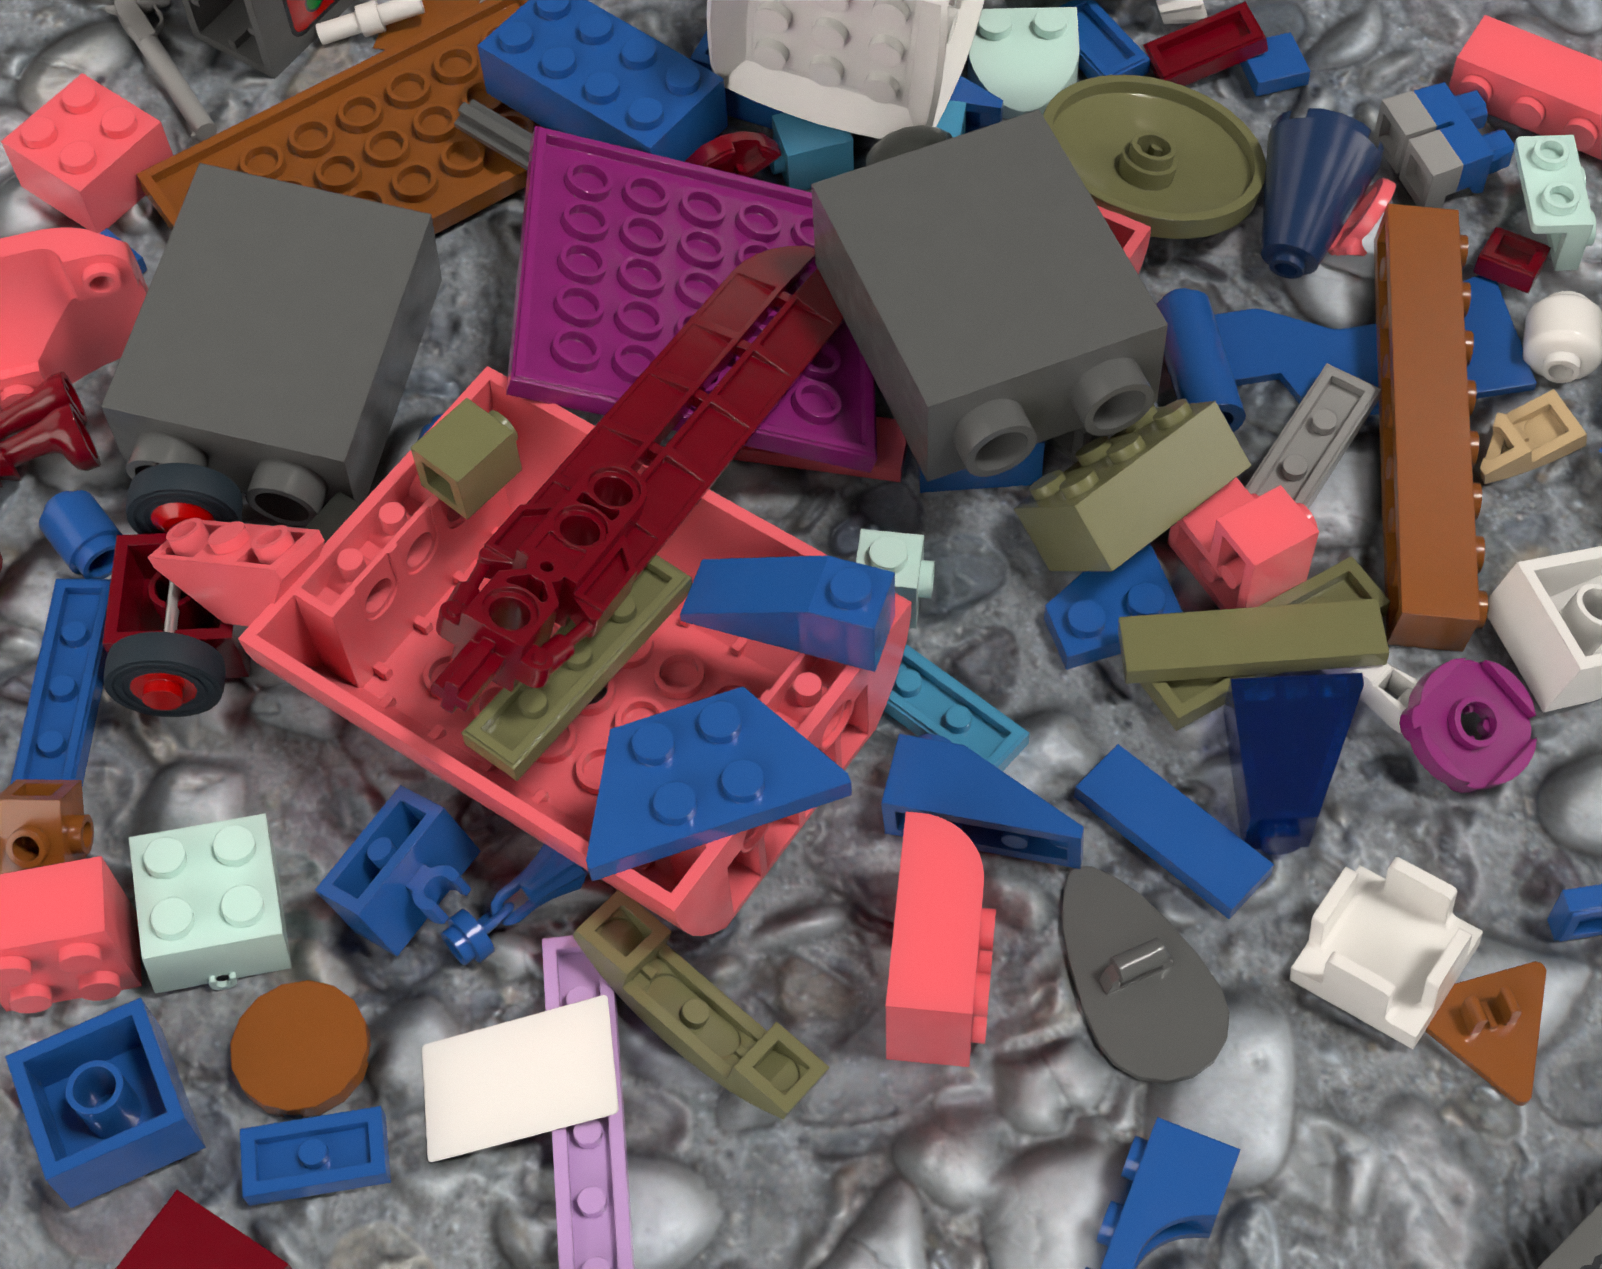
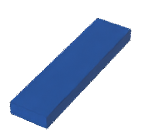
[10,579,111,786]

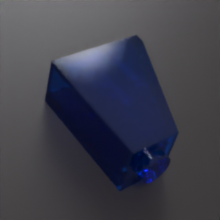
[1223,673,1364,855]

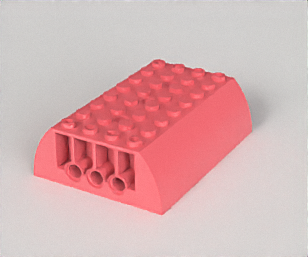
[238,366,912,936]

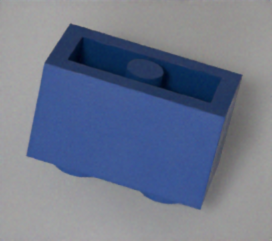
[315,785,481,956]

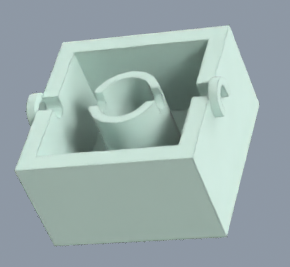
[129,813,292,994]

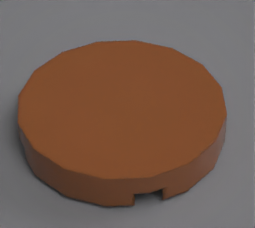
[230,980,371,1118]

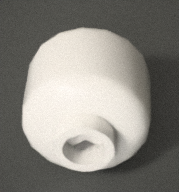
[1523,291,1602,383]

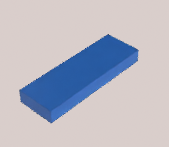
[1074,744,1274,919]

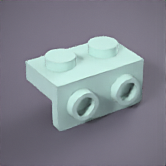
[1514,135,1596,271]

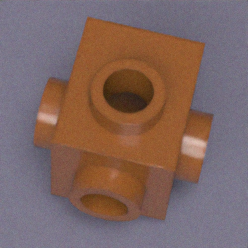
[0,779,94,874]

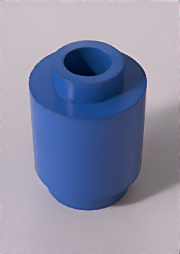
[39,490,123,579]

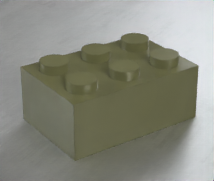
[1014,399,1251,571]

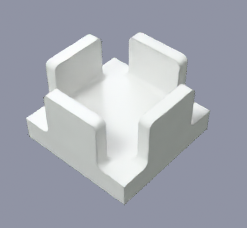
[1290,857,1483,1049]

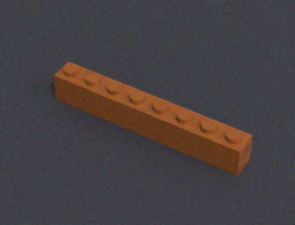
[1374,204,1488,652]

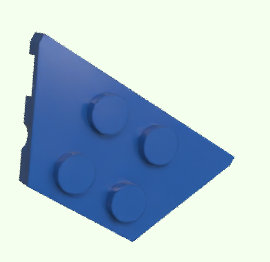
[586,686,852,881]

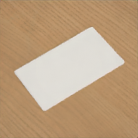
[422,995,619,1162]

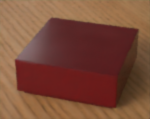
[1473,227,1551,294]

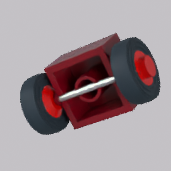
[102,463,251,717]

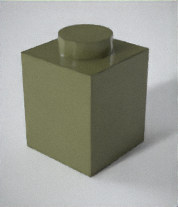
[410,398,522,520]

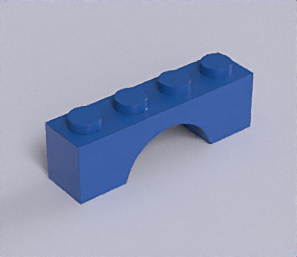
[1085,1117,1241,1269]

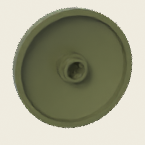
[1043,75,1266,239]

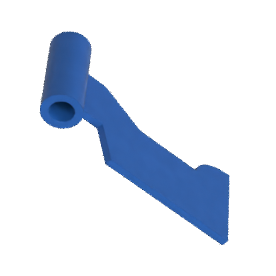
[1156,275,1537,432]

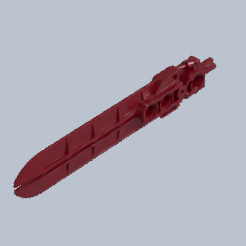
[431,245,844,714]

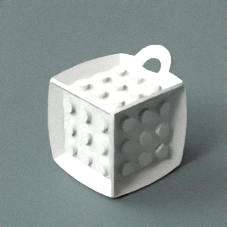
[707,0,984,139]

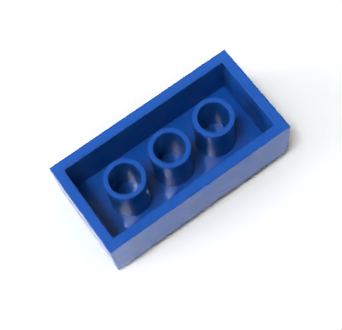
[477,0,728,162]

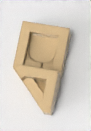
[1480,389,1587,484]

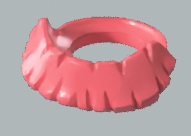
[1328,178,1396,256]

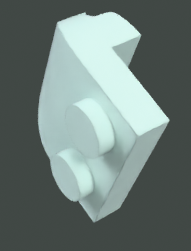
[967,7,1079,119]

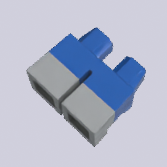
[1373,82,1514,208]

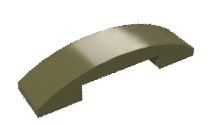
[573,890,830,1120]

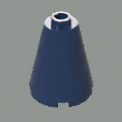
[1261,108,1384,279]

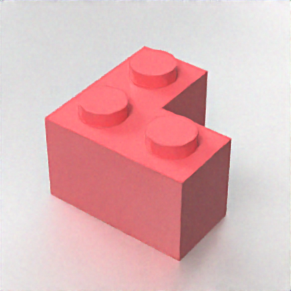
[1167,477,1319,610]

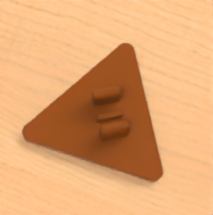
[1425,961,1547,1106]

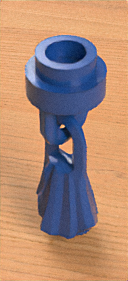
[441,844,589,966]

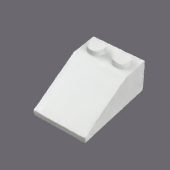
[1487,546,1602,712]

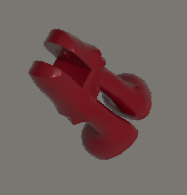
[0,371,101,488]

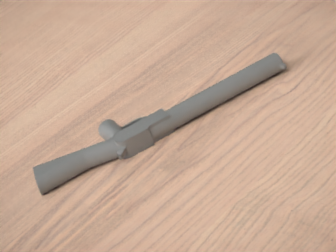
[105,0,217,141]

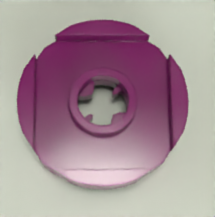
[1399,658,1537,794]

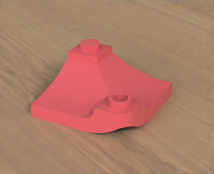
[0,227,148,411]

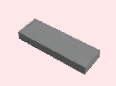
[1245,363,1381,509]

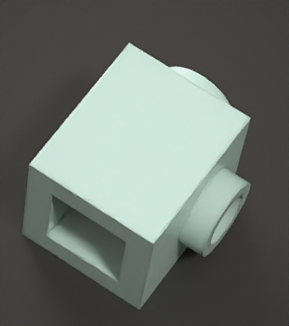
[856,529,935,628]

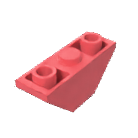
[148,518,325,626]

